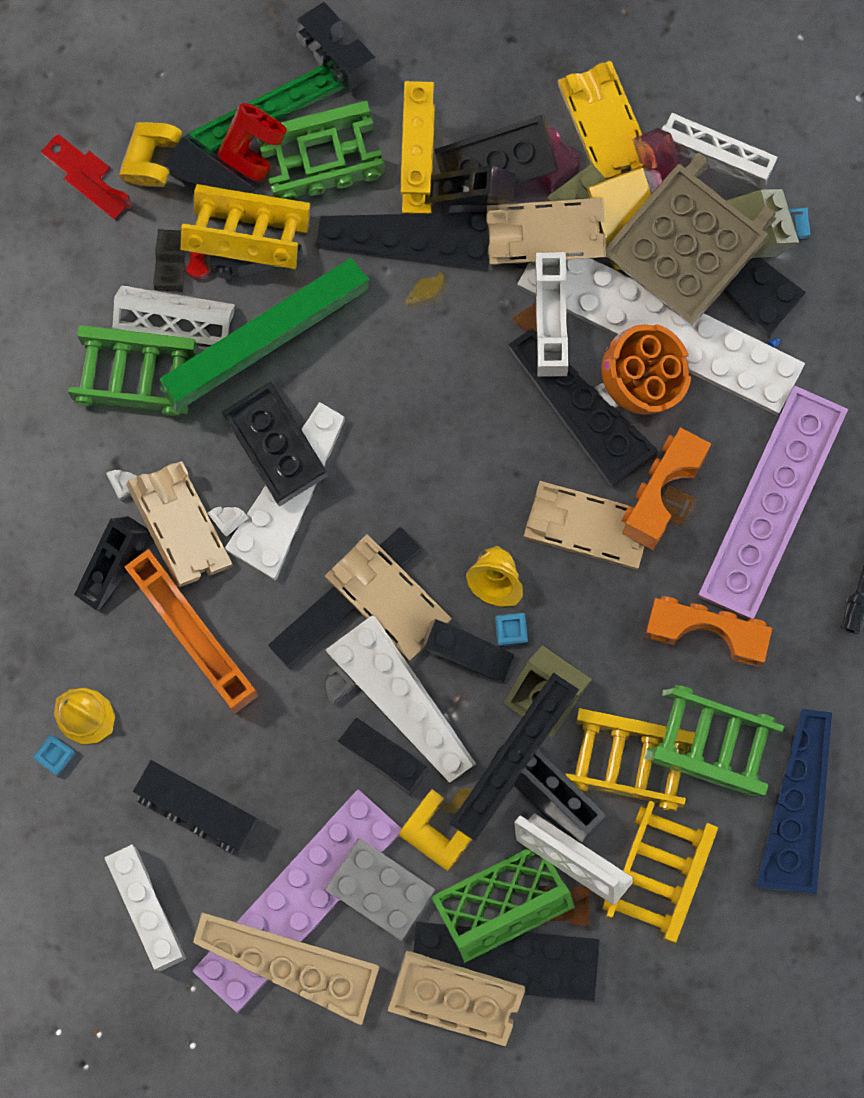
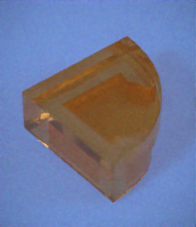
[512,302,537,332]

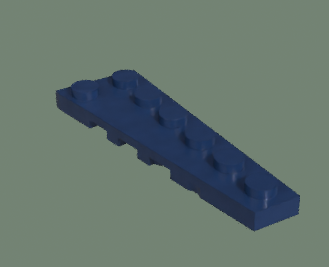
[755,709,832,895]

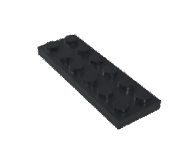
[413,922,600,1002]

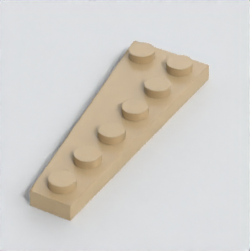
[193,912,379,1025]

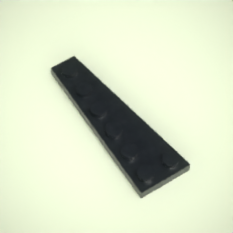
[316,212,490,270]

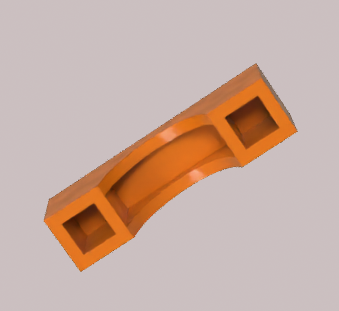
[621,428,712,551]
[645,596,772,668]

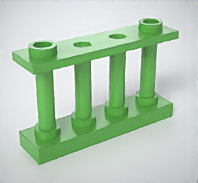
[68,325,198,417]
[644,685,784,797]

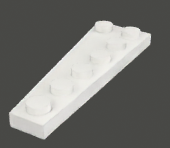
[225,402,345,581]
[326,615,476,783]

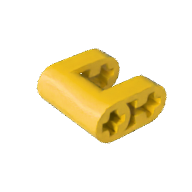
[118,122,182,187]
[398,789,472,872]

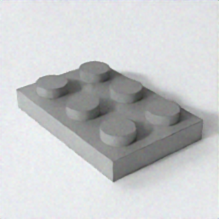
[324,838,435,940]

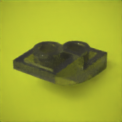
[153,229,186,292]

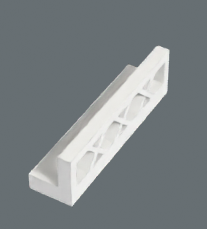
[658,113,777,189]
[112,285,235,345]
[515,813,633,905]

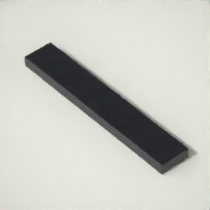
[268,526,421,668]
[449,672,579,842]

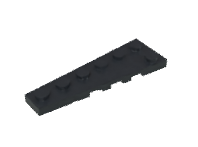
[724,258,806,338]
[508,328,659,487]

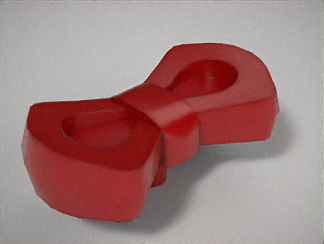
[185,252,210,279]

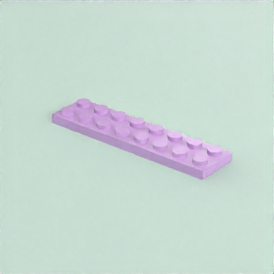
[698,385,848,620]
[192,789,402,1013]

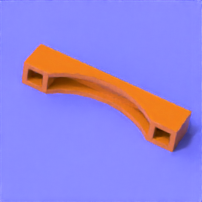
[124,549,258,714]

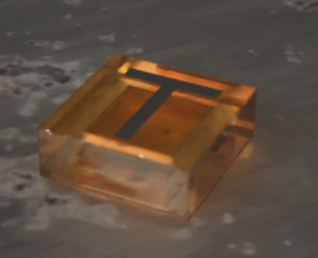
[662,485,695,526]

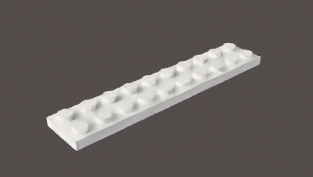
[517,253,805,416]

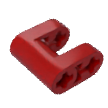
[218,103,287,181]

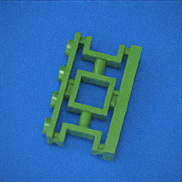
[257,101,386,200]

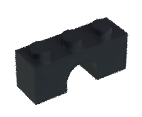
[296,2,377,92]

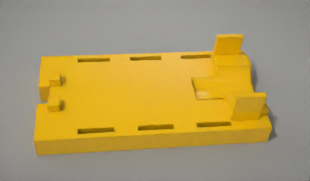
[558,61,654,180]

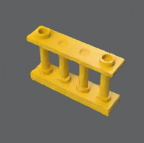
[401,81,435,214]
[181,184,310,269]
[565,708,696,811]
[602,801,719,945]

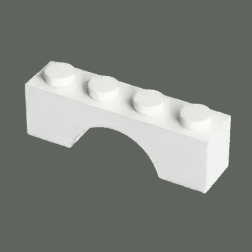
[535,252,568,376]
[104,844,186,972]

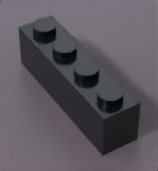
[491,744,607,844]
[133,760,259,854]

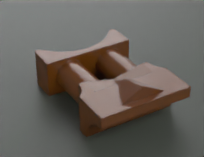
[538,886,589,926]

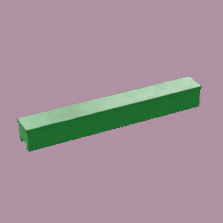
[160,257,369,412]

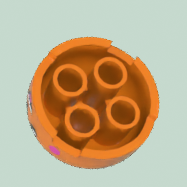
[601,324,691,415]

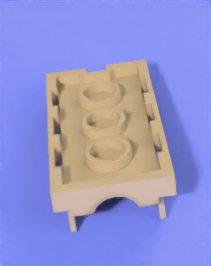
[486,198,606,264]
[126,461,232,588]
[523,481,645,571]
[324,534,452,661]
[387,951,525,1046]

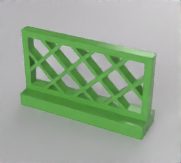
[431,848,575,963]

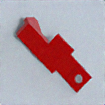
[40,133,132,219]

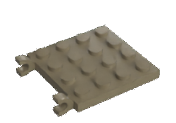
[606,152,776,326]

